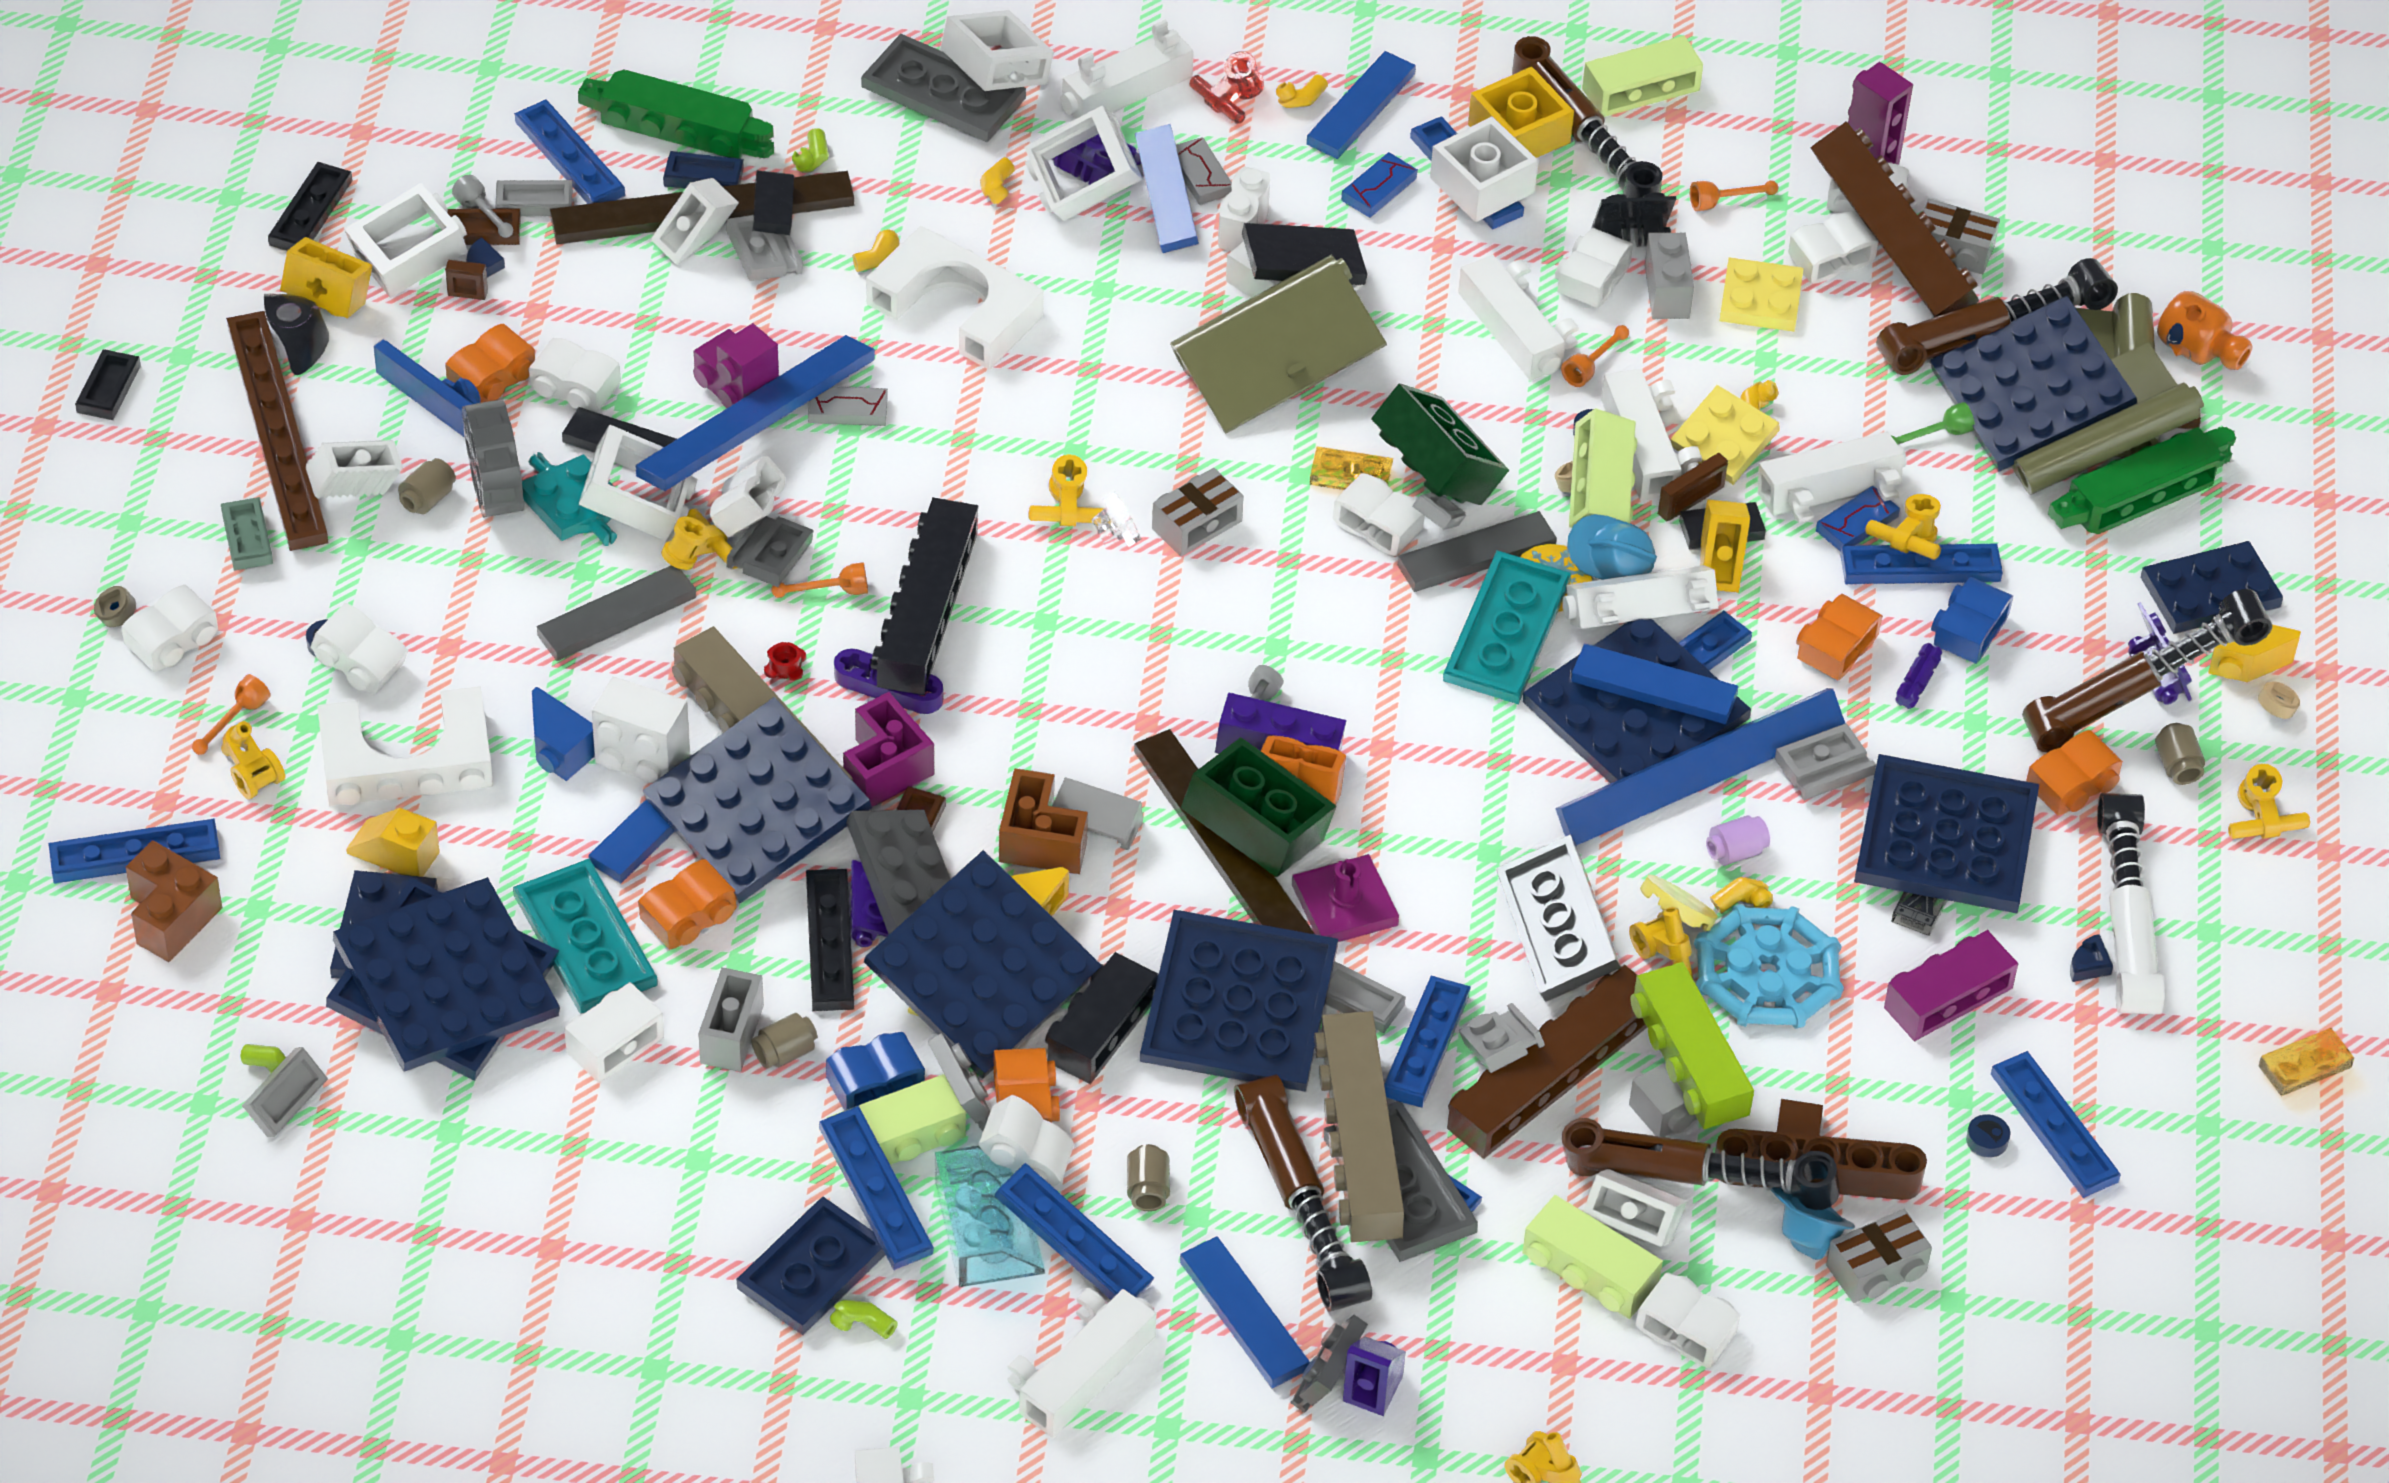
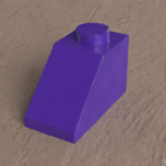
[1343,1336,1406,1417]

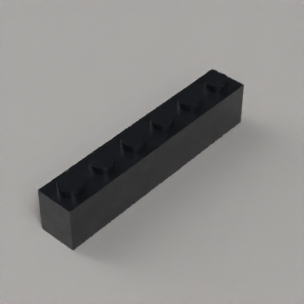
[871,497,979,695]

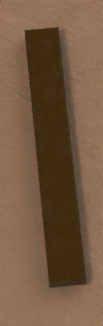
[550,170,855,245]
[1134,729,1316,935]

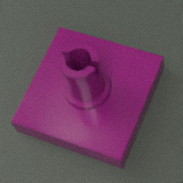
[1291,854,1399,942]

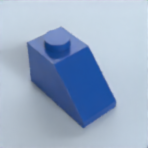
[531,687,595,781]

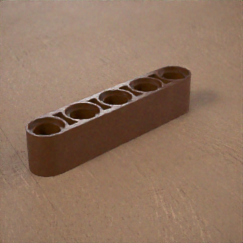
[1715,1128,1927,1200]

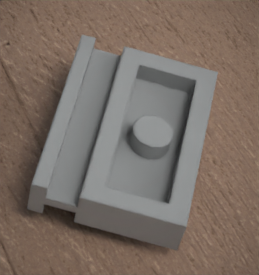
[726,215,803,281]
[1775,723,1876,801]
[1459,1003,1545,1073]
[928,1033,991,1132]

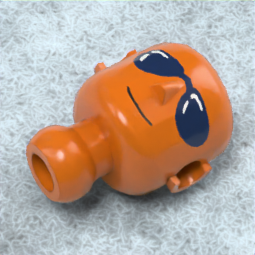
[2157,291,2253,370]

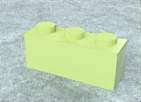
[1582,35,1703,117]
[1569,408,1637,528]
[827,1074,966,1165]
[1522,1195,1663,1319]

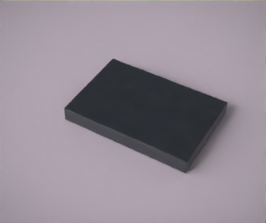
[1242,223,1368,285]

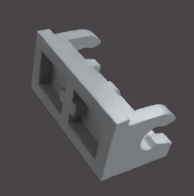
[1052,777,1143,850]

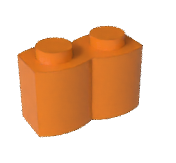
[445,323,535,403]
[1796,593,1883,681]
[2026,730,2123,816]
[1261,736,1346,805]
[638,859,737,950]
[993,1048,1060,1123]

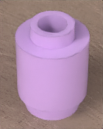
[1706,815,1770,866]

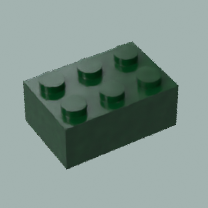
[1371,383,1510,506]
[1181,737,1337,877]

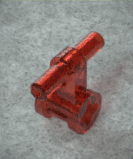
[1189,51,1264,124]

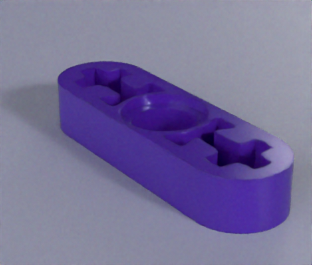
[834,648,944,714]

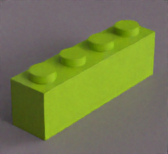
[1631,962,1754,1130]

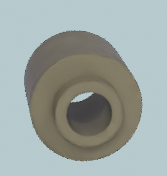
[398,458,456,515]
[2155,723,2205,785]
[751,1012,818,1069]
[1127,1144,1170,1212]

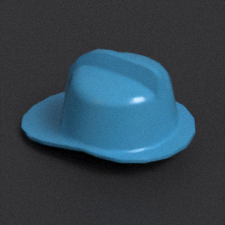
[1567,514,1657,580]
[1771,1187,1855,1260]

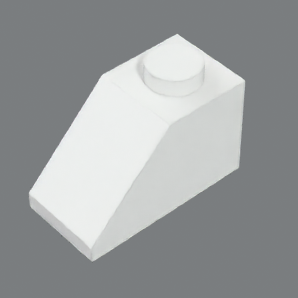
[650,178,739,265]

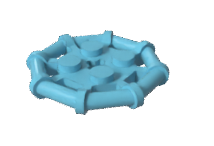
[1694,904,1844,1029]

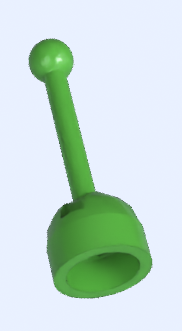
[1891,402,1975,445]

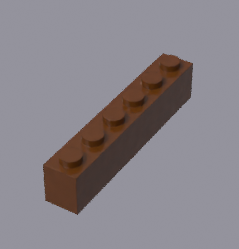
[1810,121,1980,317]
[1447,964,1647,1159]

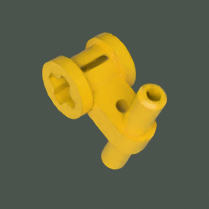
[1028,454,1108,526]
[1865,494,1941,560]
[661,508,738,570]
[221,721,286,800]
[2228,764,2311,839]
[1629,907,1694,980]
[1504,1431,1582,1483]

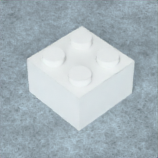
[1430,117,1538,222]
[592,676,690,783]

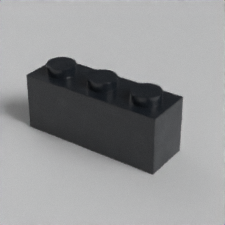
[1045,952,1158,1085]

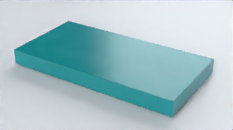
[1443,550,1572,705]
[513,858,658,1014]

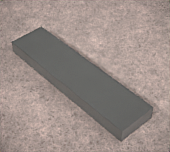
[1397,511,1557,592]
[536,565,696,661]

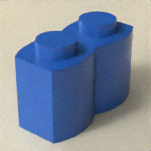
[1931,577,2014,664]
[826,1032,925,1111]

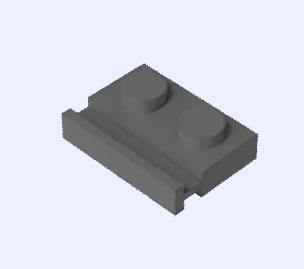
[726,516,814,587]
[1290,1314,1368,1413]

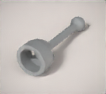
[452,174,513,238]
[1248,665,1284,700]

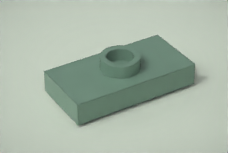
[220,497,273,571]

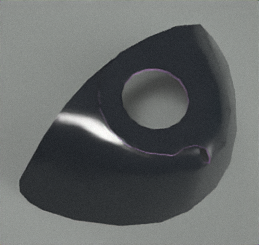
[264,293,329,375]

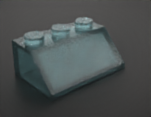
[935,1145,1045,1288]

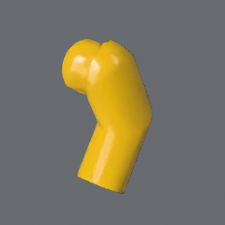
[1276,74,1328,108]
[980,157,1015,204]
[852,229,900,272]
[1740,380,1779,410]
[1710,877,1773,914]

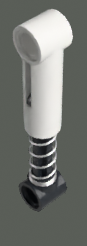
[2097,793,2165,1015]

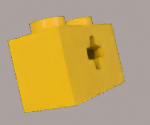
[280,237,373,319]

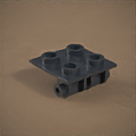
[1591,192,1677,247]

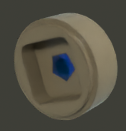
[94,586,136,627]

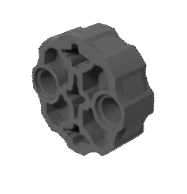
[462,399,524,518]

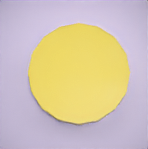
[1640,874,1718,932]

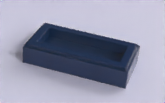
[663,151,744,189]

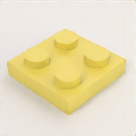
[1719,257,1804,332]
[1670,385,1780,485]

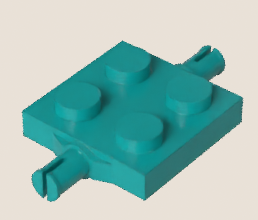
[522,452,617,546]

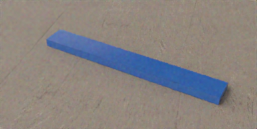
[635,335,875,491]
[1555,688,1846,845]

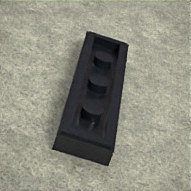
[806,869,854,1011]

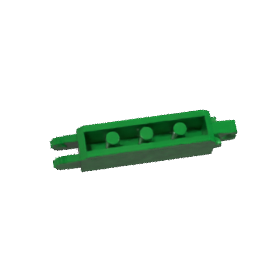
[577,69,774,159]
[2048,426,2237,534]

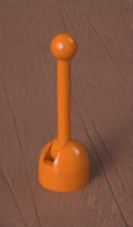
[1689,180,1779,211]
[1561,325,1629,387]
[771,562,868,598]
[192,674,271,755]

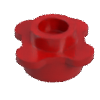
[764,642,807,681]

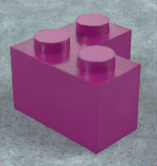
[693,323,779,408]
[843,692,935,807]

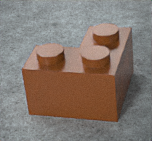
[999,768,1088,875]
[126,840,223,962]

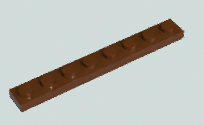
[226,311,329,551]

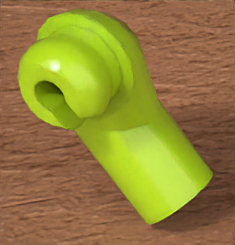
[792,128,829,173]
[240,1044,286,1073]
[829,1300,898,1339]

